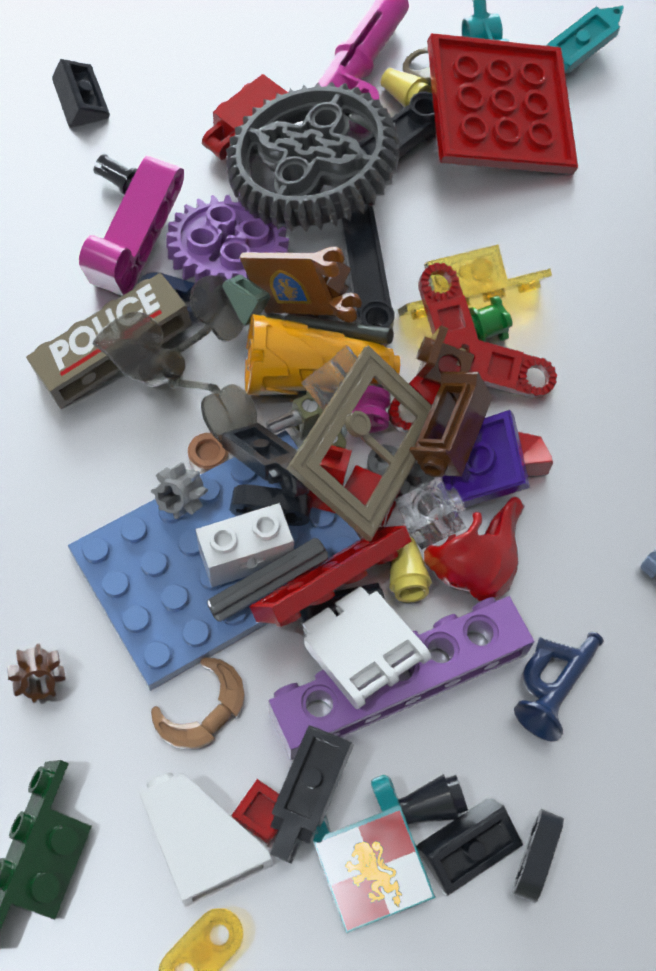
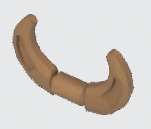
[151,657,245,749]

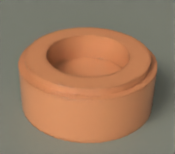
[188,433,229,474]

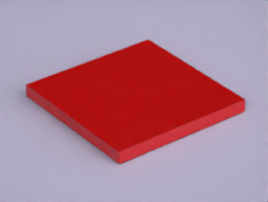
[427,33,579,174]

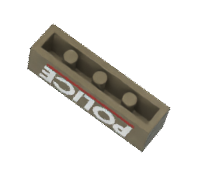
[26,272,192,409]

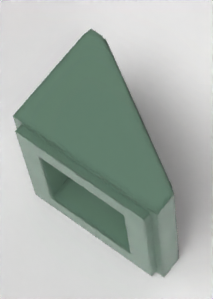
[222,275,271,326]

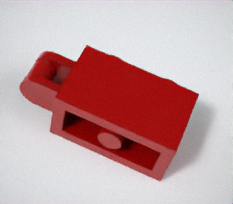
[201,74,288,160]

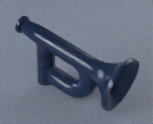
[514,631,604,742]

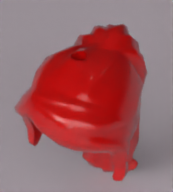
[424,497,525,601]

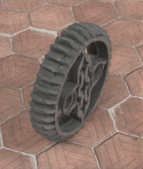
[226,82,400,232]

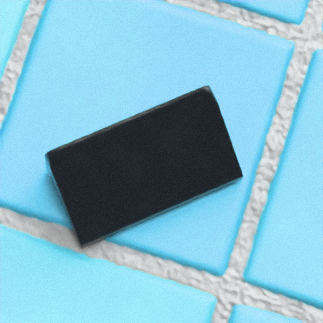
[52,58,110,127]
[416,798,523,896]

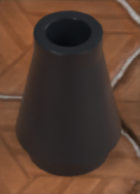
[399,774,468,826]

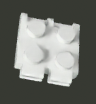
[302,587,432,710]

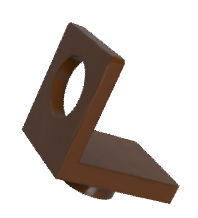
[416,325,474,385]

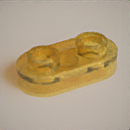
[158,908,244,971]

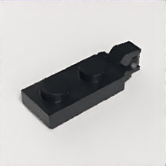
[222,423,309,498]
[270,725,354,864]

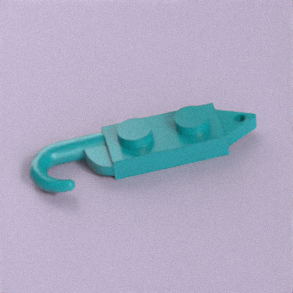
[546,5,624,74]

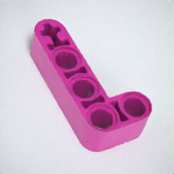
[79,155,185,296]

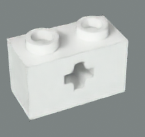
[195,503,294,587]

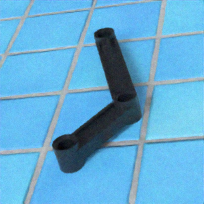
[333,92,436,347]

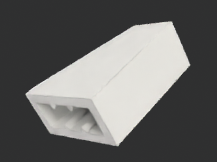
[139,773,272,907]

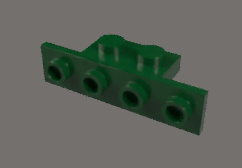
[0,760,92,931]

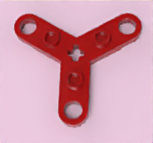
[388,262,557,433]

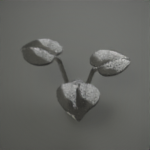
[92,275,257,444]

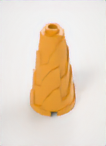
[245,314,400,396]

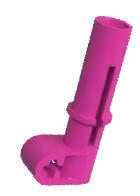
[315,0,409,134]

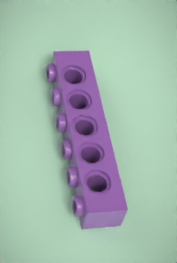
[268,596,535,761]

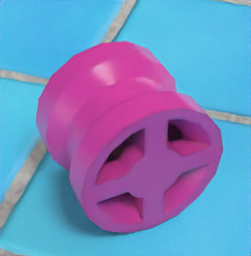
[352,386,391,433]

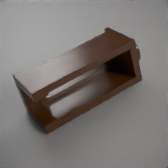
[409,372,493,477]

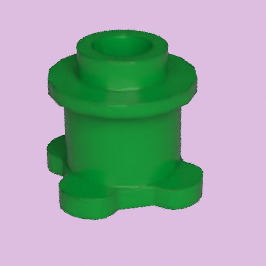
[469,295,513,342]

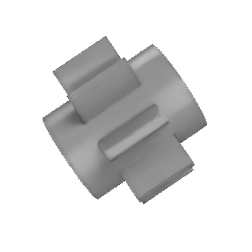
[151,462,208,519]

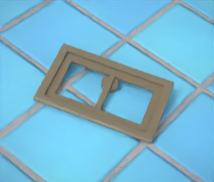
[286,345,432,541]

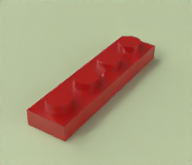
[249,526,412,627]

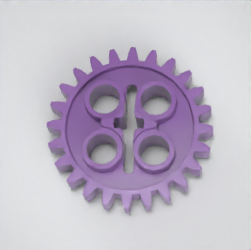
[166,195,289,292]

